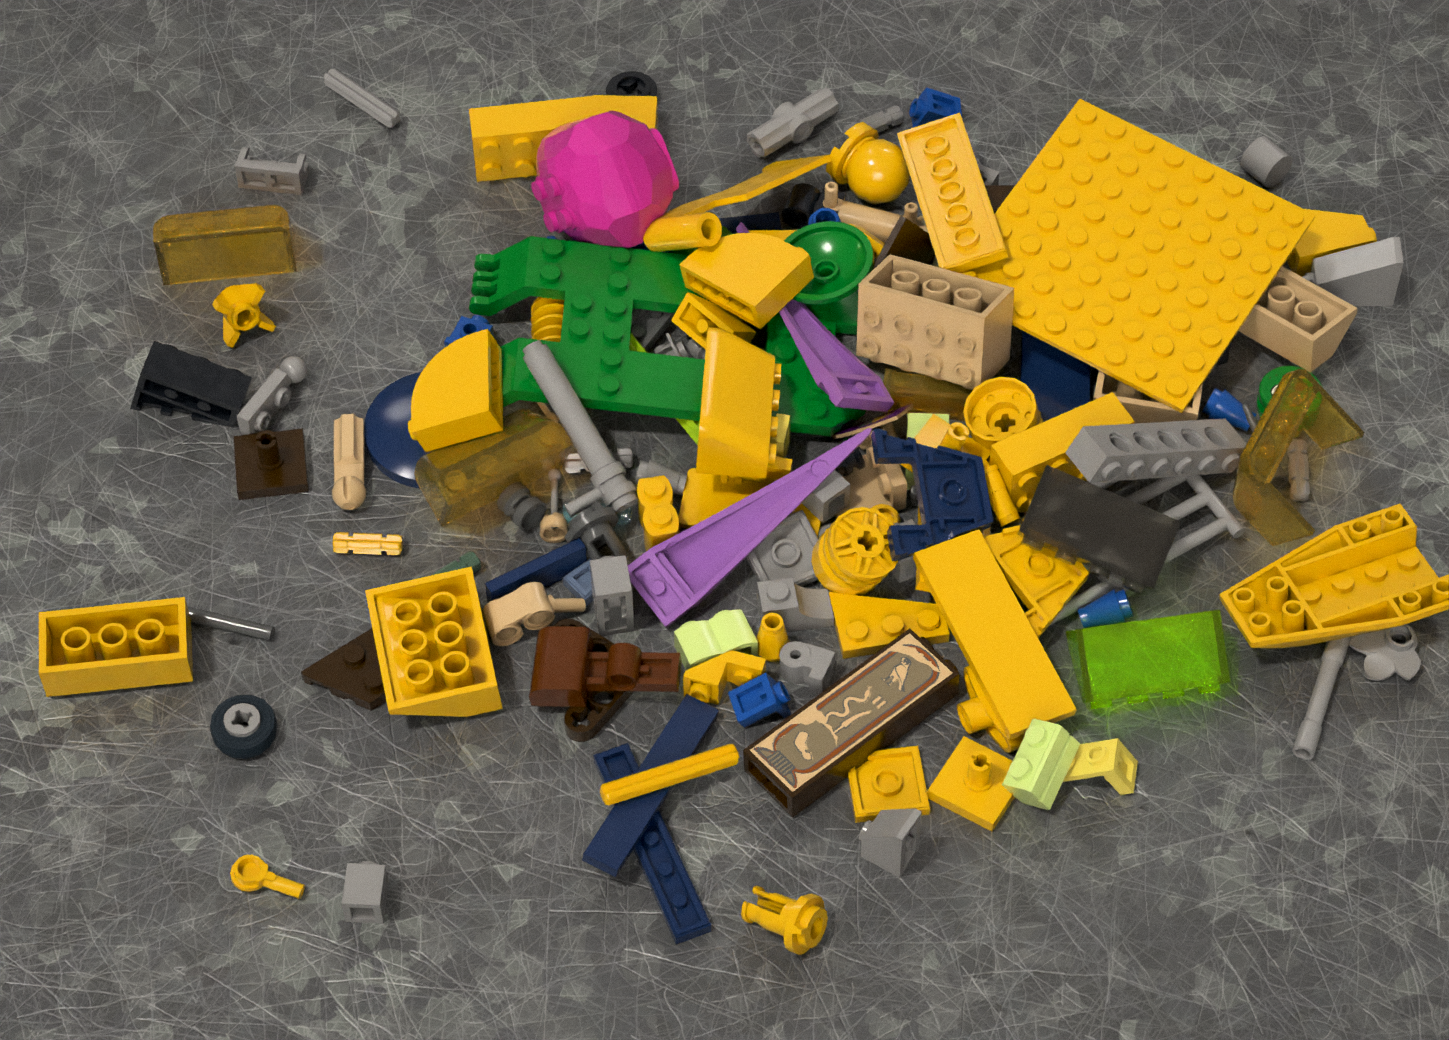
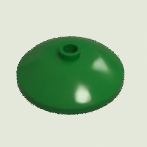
[784,221,874,304]

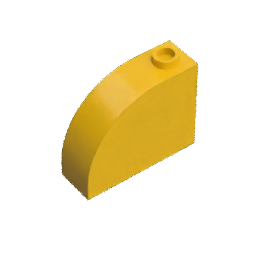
[679,233,814,329]
[408,329,503,452]

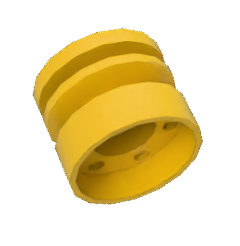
[963,377,1044,463]
[811,507,898,596]

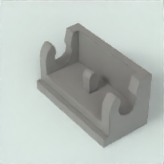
[234,147,310,195]

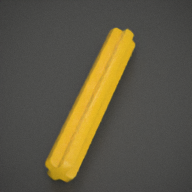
[599,744,740,805]

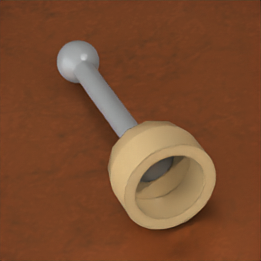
[540,468,568,543]

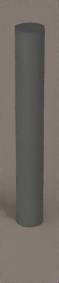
[187,606,275,641]

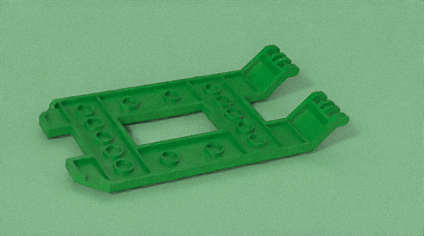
[469,236,866,436]

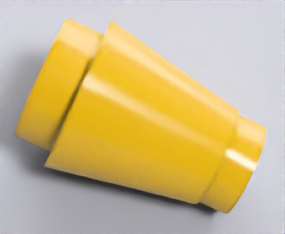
[756,613,790,662]

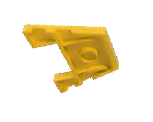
[982,520,1089,639]

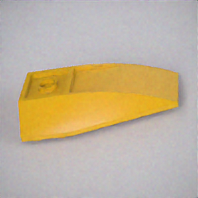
[1219,503,1449,648]

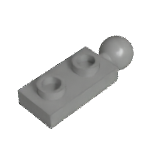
[237,356,307,435]

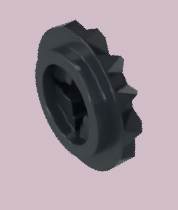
[606,71,657,96]

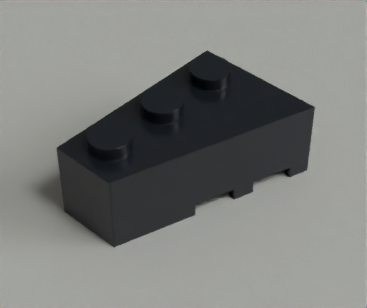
[130,341,252,428]

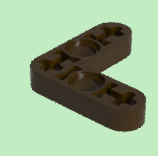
[554,619,634,742]

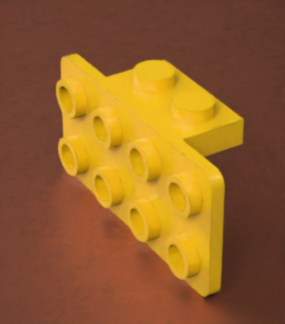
[678,456,821,538]

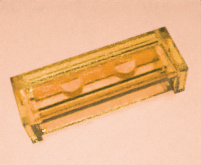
[883,368,973,421]

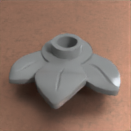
[1349,624,1421,681]

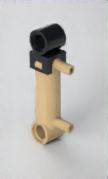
[782,182,936,261]

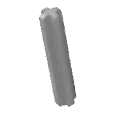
[323,68,400,128]

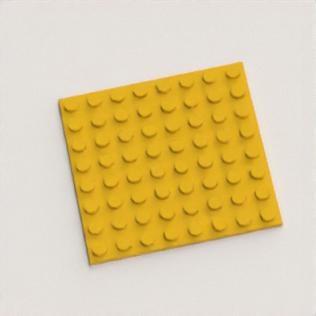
[961,99,1316,413]

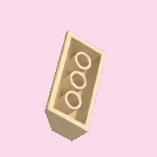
[1239,266,1357,373]

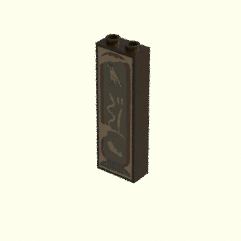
[743,628,959,818]

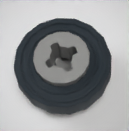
[210,695,277,759]

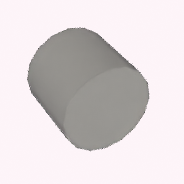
[1240,136,1293,188]

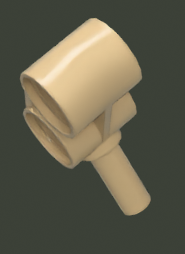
[482,582,586,646]

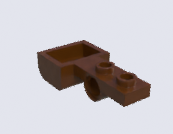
[529,626,682,707]

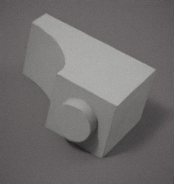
[757,577,834,632]

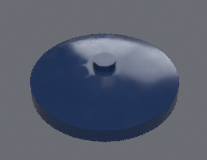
[364,372,503,489]

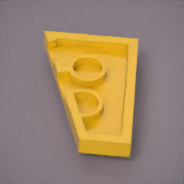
[829,592,950,659]

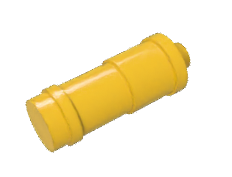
[983,461,1021,528]

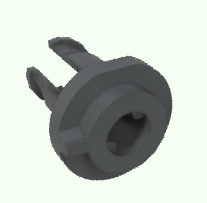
[565,501,633,566]

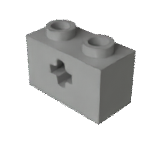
[590,555,635,636]

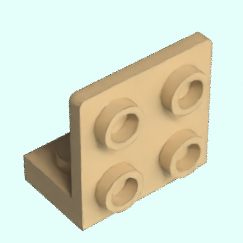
[835,429,907,518]

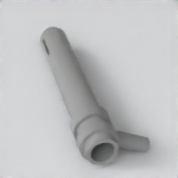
[522,340,638,517]

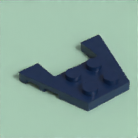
[871,429,994,561]

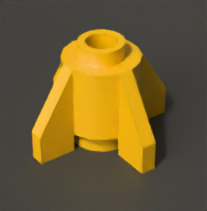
[212,283,276,348]

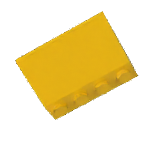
[365,566,503,717]

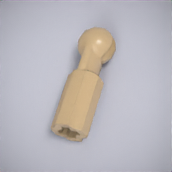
[332,414,367,510]

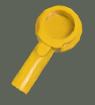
[230,855,305,899]

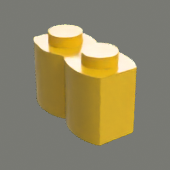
[637,475,679,551]

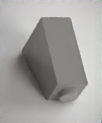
[1305,237,1404,306]

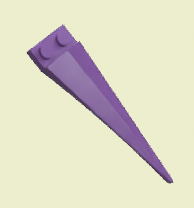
[736,222,894,412]
[628,428,872,629]

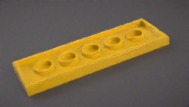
[897,113,1008,273]
[913,529,1077,740]

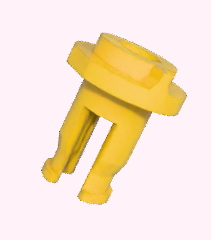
[741,886,828,955]

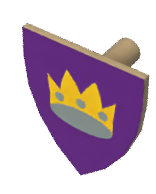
[832,403,914,450]

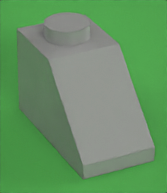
[858,808,922,878]

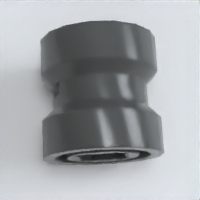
[497,482,547,531]

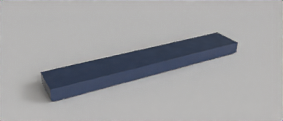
[582,694,719,878]
[593,743,712,944]

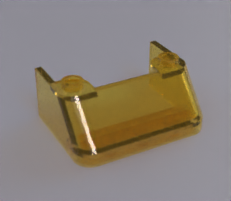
[1232,369,1365,546]

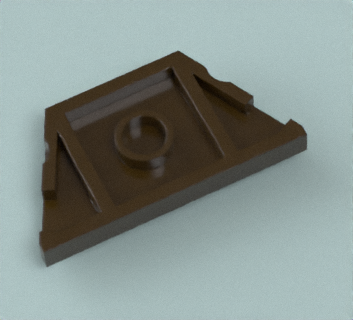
[301,628,386,711]

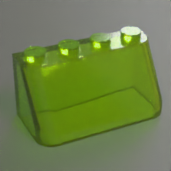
[1066,609,1230,709]

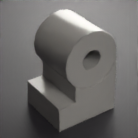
[779,641,836,696]

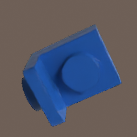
[909,87,962,128]
[728,673,791,728]

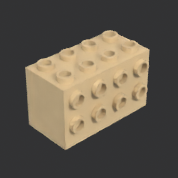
[856,254,1014,390]

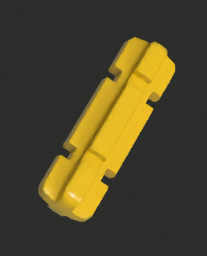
[332,532,403,555]

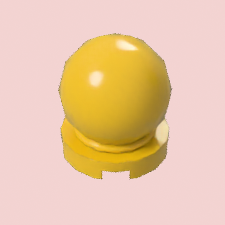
[826,122,910,204]

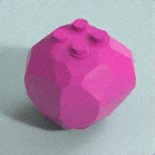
[531,110,679,248]

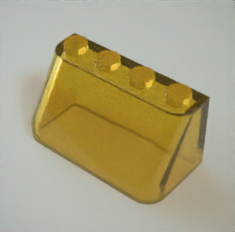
[153,205,297,285]
[414,409,573,527]

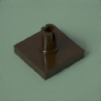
[233,428,309,500]

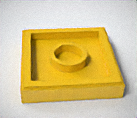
[848,746,930,823]

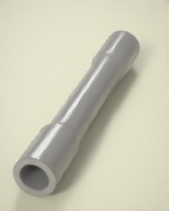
[1292,637,1350,760]

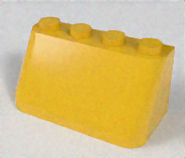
[696,327,782,479]

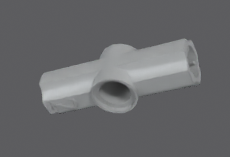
[747,87,839,158]

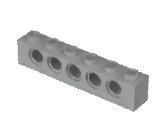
[1065,418,1250,483]

